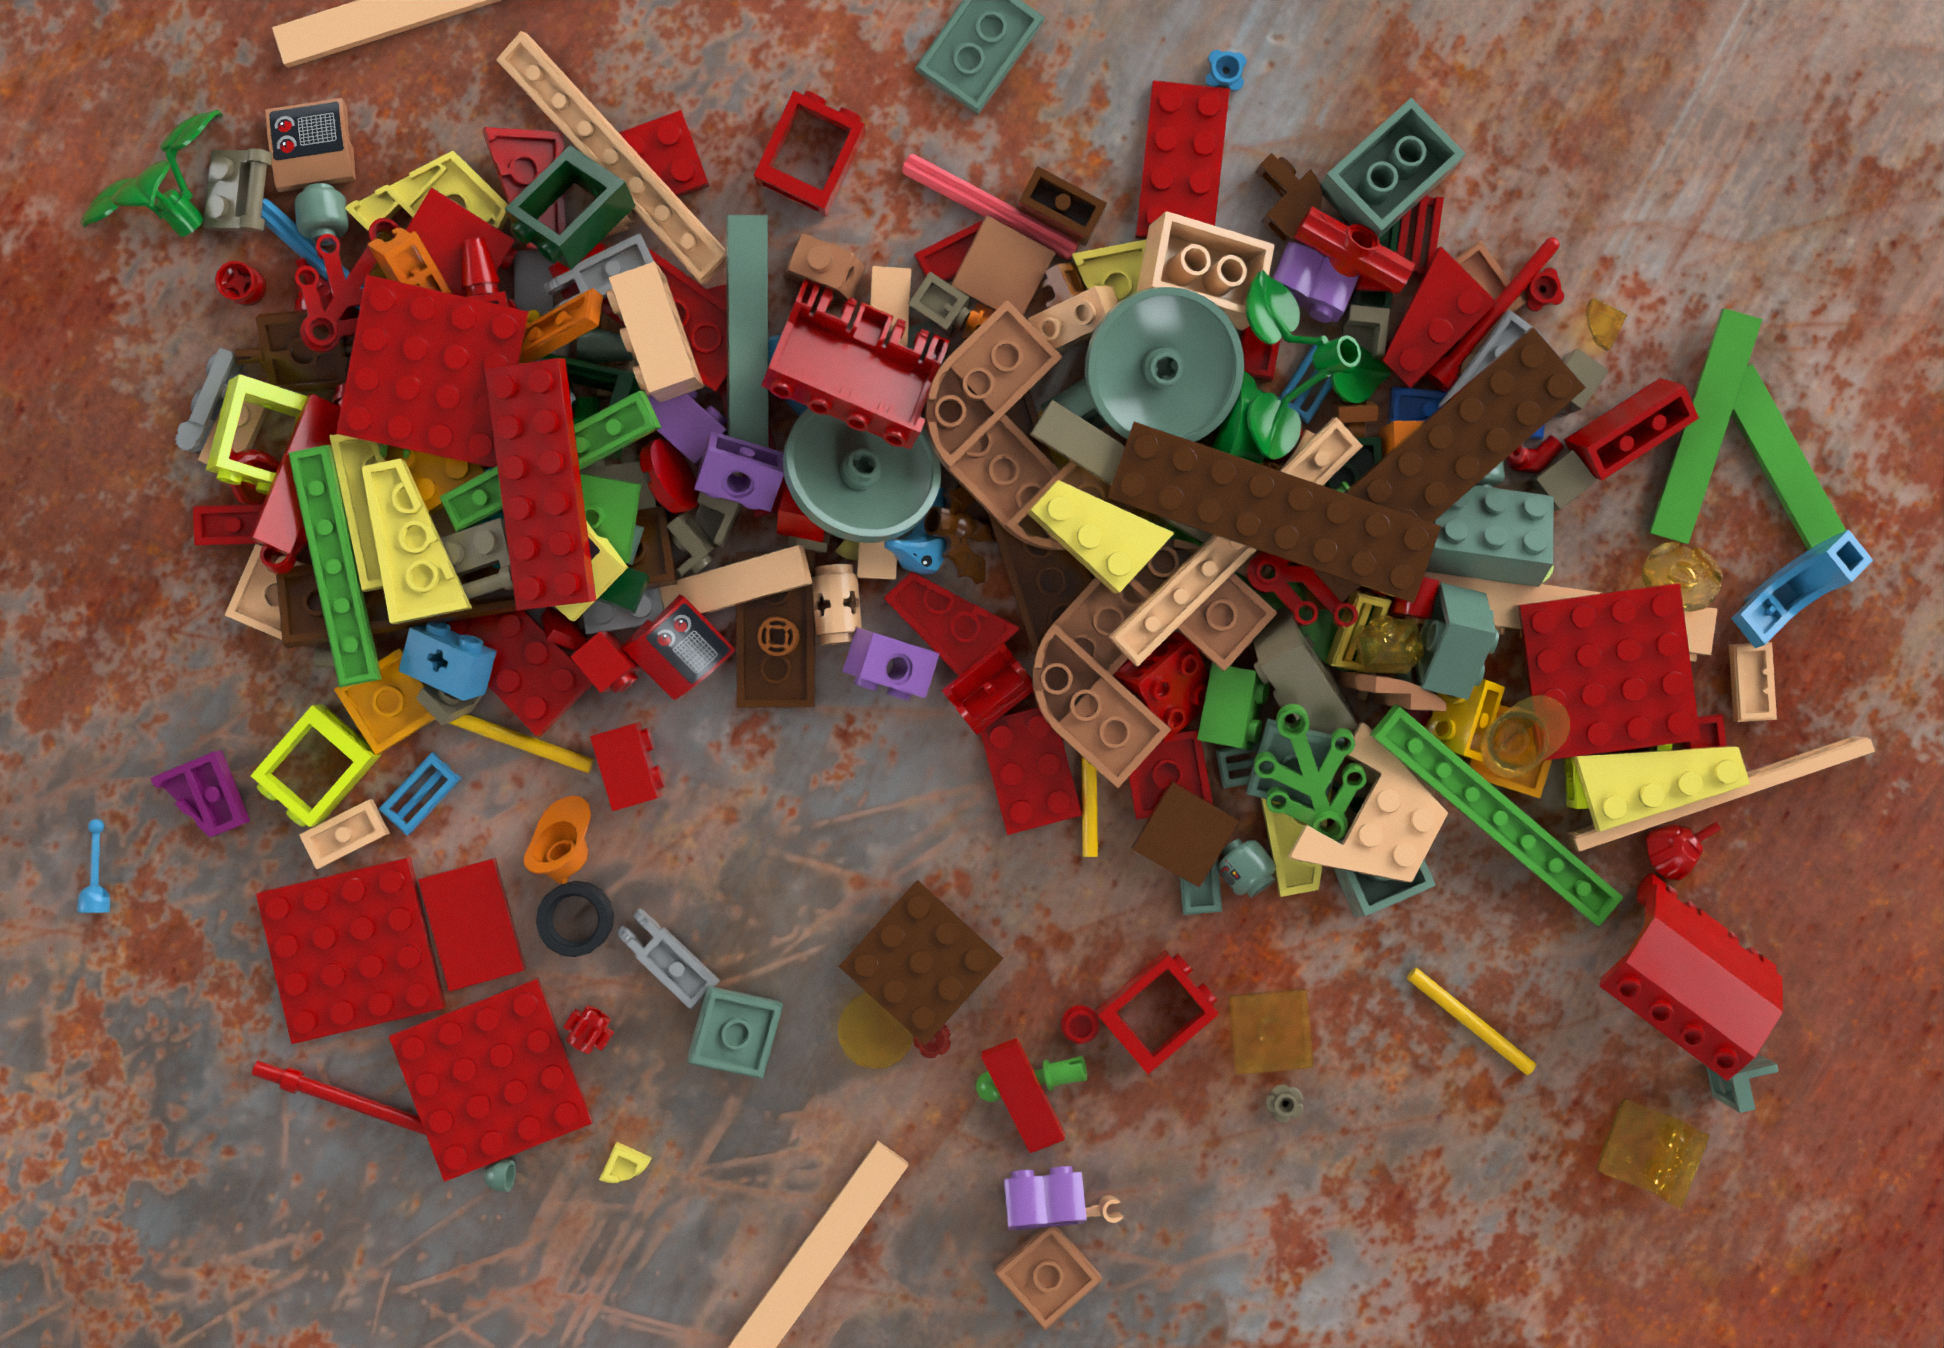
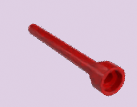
[1424,237,1560,392]

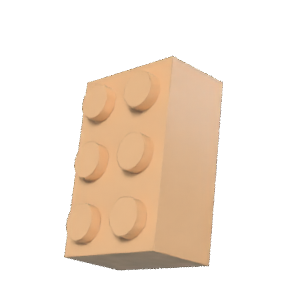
[1137,211,1275,330]
[606,261,704,403]

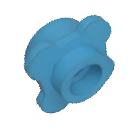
[1205,50,1247,92]

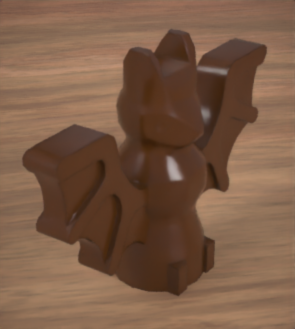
[924,482,996,584]

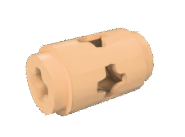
[812,564,862,646]

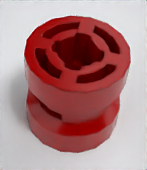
[215,261,267,306]

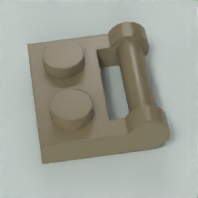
[203,149,272,232]
[440,518,513,599]

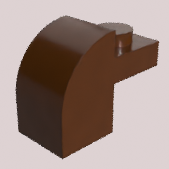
[1255,153,1322,246]

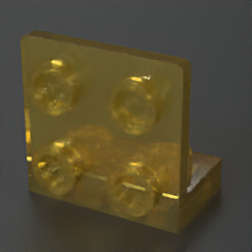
[1596,1099,1710,1208]

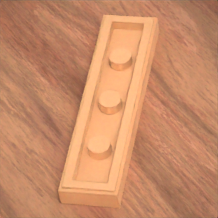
[660,545,813,615]

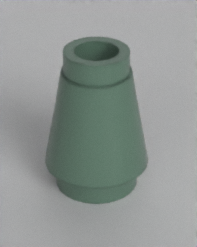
[577,327,633,364]

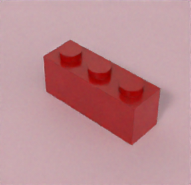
[1564,378,1699,481]

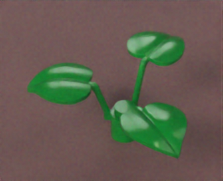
[80,110,223,237]
[1246,270,1391,460]

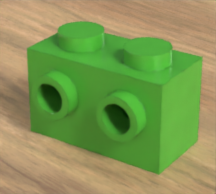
[1197,663,1269,750]

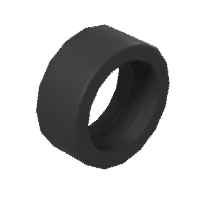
[536,881,614,957]

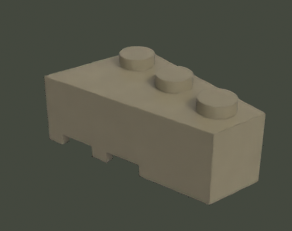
[1253,605,1358,734]

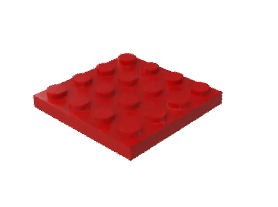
[336,274,530,468]
[1518,583,1701,761]
[256,857,446,1044]
[388,977,593,1182]

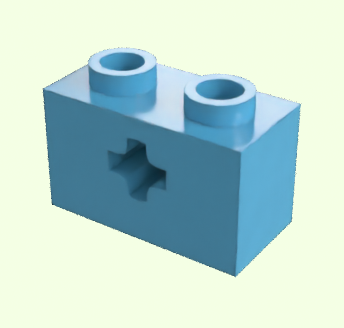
[398,622,497,701]

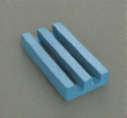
[1278,345,1332,425]
[379,752,463,836]

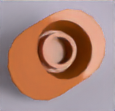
[523,795,591,884]

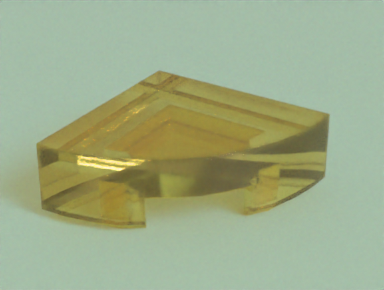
[1585,298,1627,351]

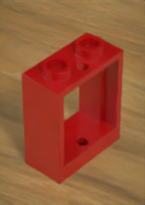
[753,90,866,217]
[1095,950,1219,1075]

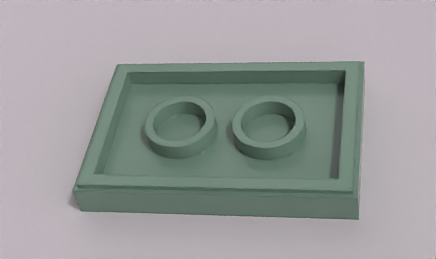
[915,0,1045,116]

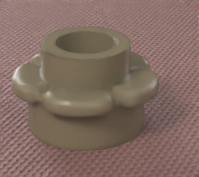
[1265,1084,1303,1123]

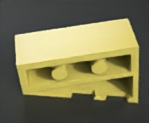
[1027,480,1174,593]

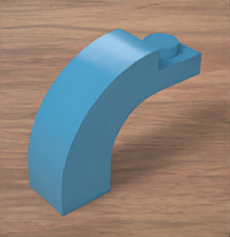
[1731,529,1873,649]

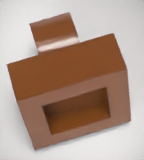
[1038,262,1087,308]
[1332,400,1378,438]

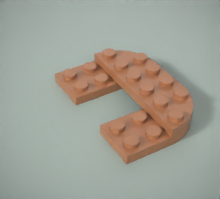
[925,300,1135,550]
[1032,539,1278,788]

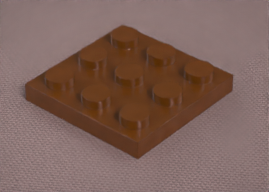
[839,880,1003,1046]

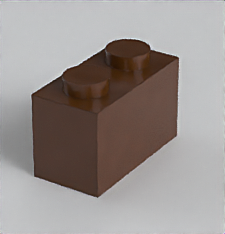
[1018,166,1107,247]

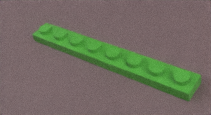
[1369,704,1624,927]

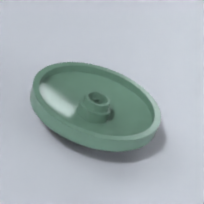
[1085,287,1244,442]
[783,408,941,543]

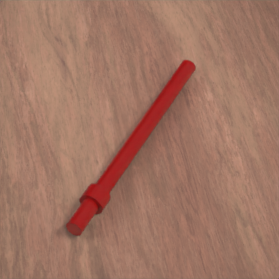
[252,1060,426,1135]

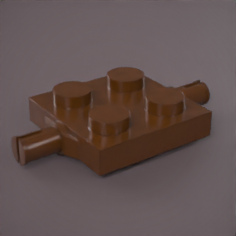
[235,309,354,392]

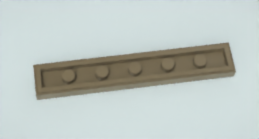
[1030,400,1213,544]

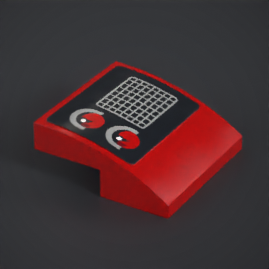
[620,594,736,701]

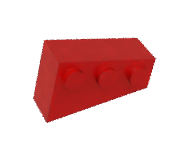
[1380,246,1497,388]

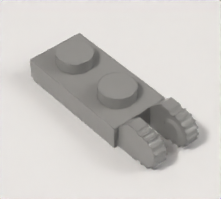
[543,233,654,309]
[175,347,245,454]
[617,908,720,1010]

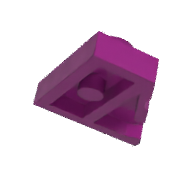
[150,750,251,837]

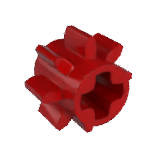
[563,1005,614,1054]

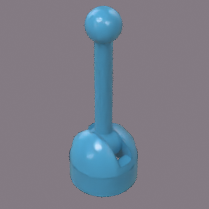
[77,819,110,913]

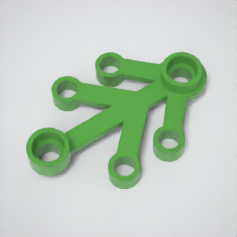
[1254,704,1367,842]

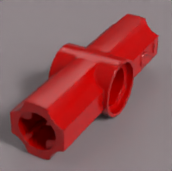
[1294,206,1415,294]

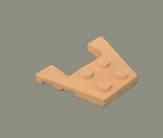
[1288,722,1448,883]

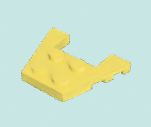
[345,151,508,231]

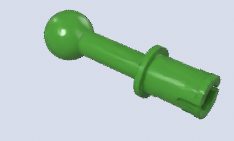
[976,1056,1087,1102]

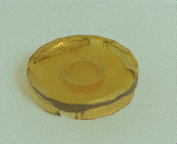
[1642,542,1722,612]
[838,992,914,1069]

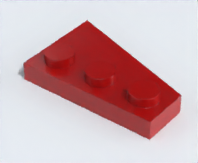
[482,127,566,251]
[884,571,1020,676]

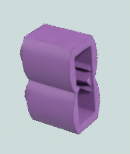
[1272,242,1360,323]
[1004,1166,1087,1231]

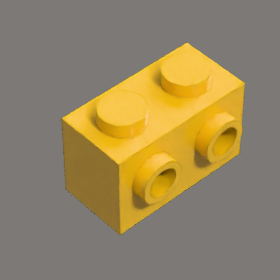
[1426,679,1505,762]

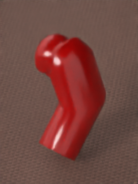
[1506,435,1564,473]

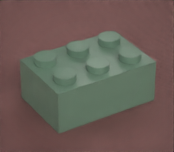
[1320,98,1466,238]
[1426,485,1554,587]

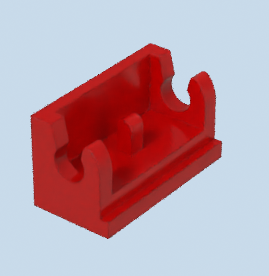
[941,642,1033,735]

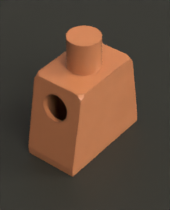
[783,233,865,301]

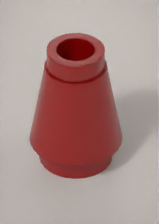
[461,238,501,297]

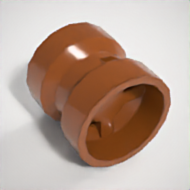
[757,617,800,656]

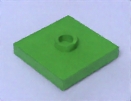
[580,473,641,563]

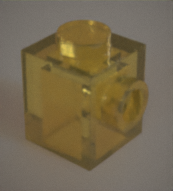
[1356,616,1424,674]

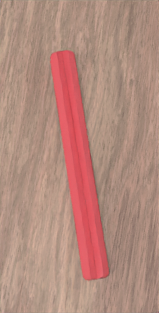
[902,154,1078,260]

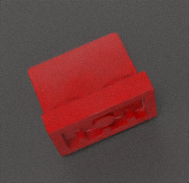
[1112,631,1209,742]

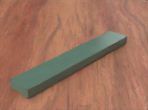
[726,215,769,448]

